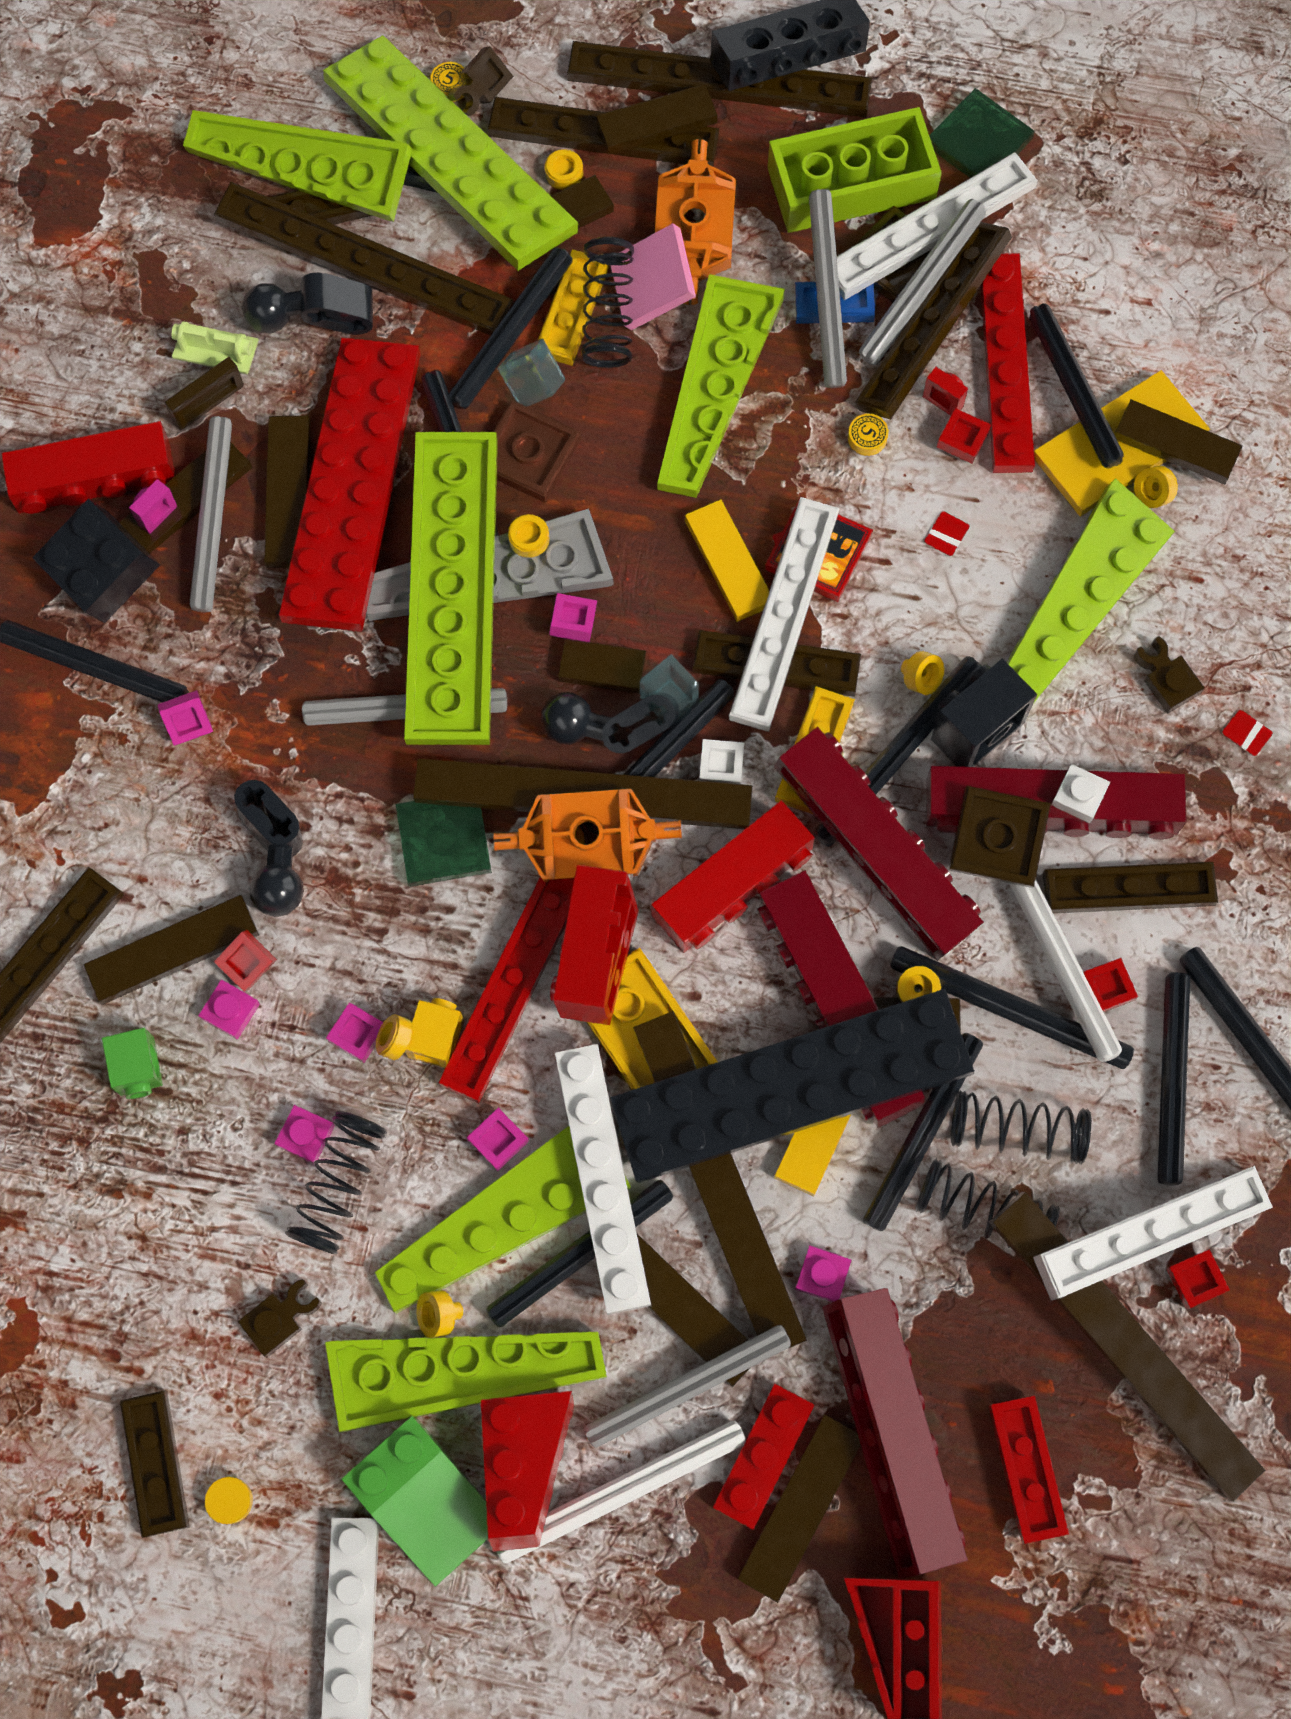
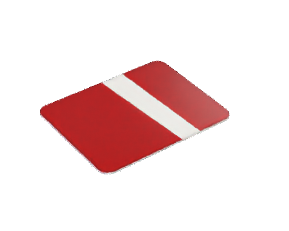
[924,511,970,556]
[1222,710,1273,756]

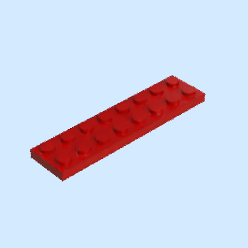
[279,337,421,632]

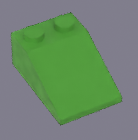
[342,1416,488,1587]

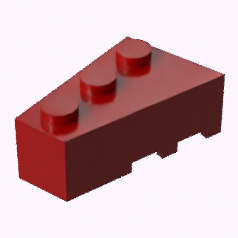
[550,865,639,1025]
[481,1391,575,1552]
[844,1577,942,1719]

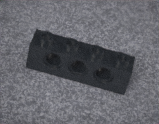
[710,0,870,91]

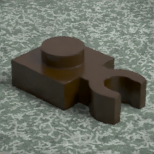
[447,46,514,116]
[1134,636,1205,714]
[237,1279,322,1358]

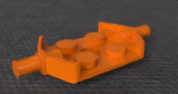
[655,139,736,305]
[493,789,682,882]

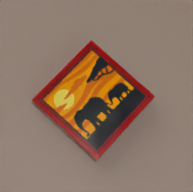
[765,498,873,602]

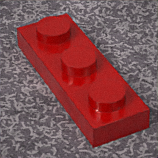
[713,1384,815,1530]
[989,1396,1069,1544]

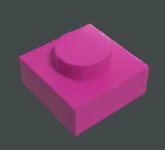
[129,479,177,534]
[549,593,597,642]
[158,690,213,746]
[198,979,260,1040]
[326,1002,383,1063]
[274,1105,335,1164]
[467,1107,529,1171]
[795,1245,852,1302]

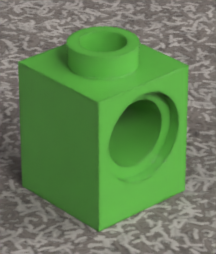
[102,1027,163,1099]

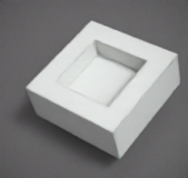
[699,739,744,784]
[1052,764,1110,823]

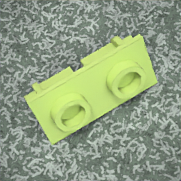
[171,321,259,374]

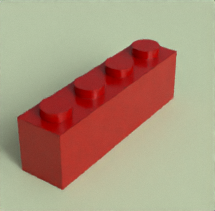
[1,421,175,514]
[651,800,815,953]

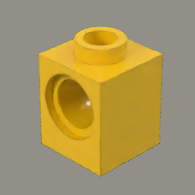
[405,998,464,1068]

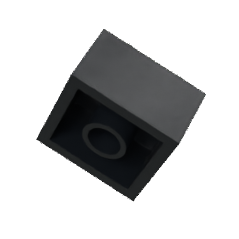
[32,498,161,623]
[931,658,1037,767]

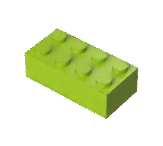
[768,107,942,233]

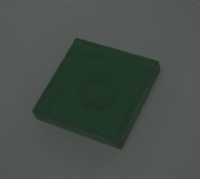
[929,88,1035,178]
[395,801,492,887]

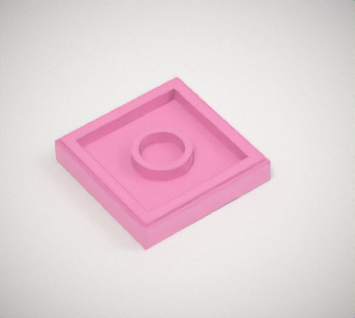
[611,223,696,330]

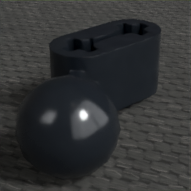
[241,272,373,335]
[541,692,679,753]
[234,780,304,917]

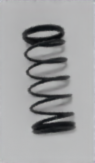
[581,237,634,368]
[951,1090,1092,1165]
[285,1111,387,1254]
[915,1158,1060,1248]

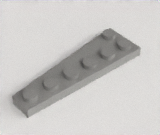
[366,509,613,621]

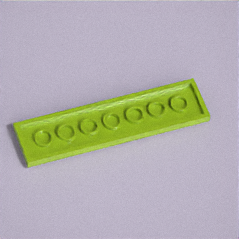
[323,35,578,271]
[404,432,498,745]

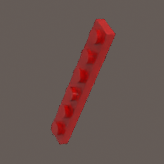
[980,253,1035,473]
[438,876,574,1104]

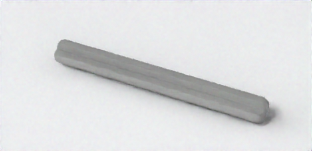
[809,189,847,388]
[859,199,986,365]
[190,416,232,612]
[302,688,507,726]
[584,1325,791,1448]

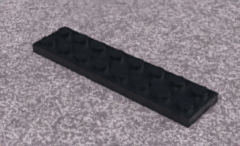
[610,989,975,1183]

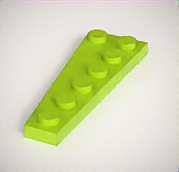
[183,110,412,222]
[657,274,785,498]
[1007,478,1175,704]
[375,1126,631,1314]
[325,1332,607,1433]

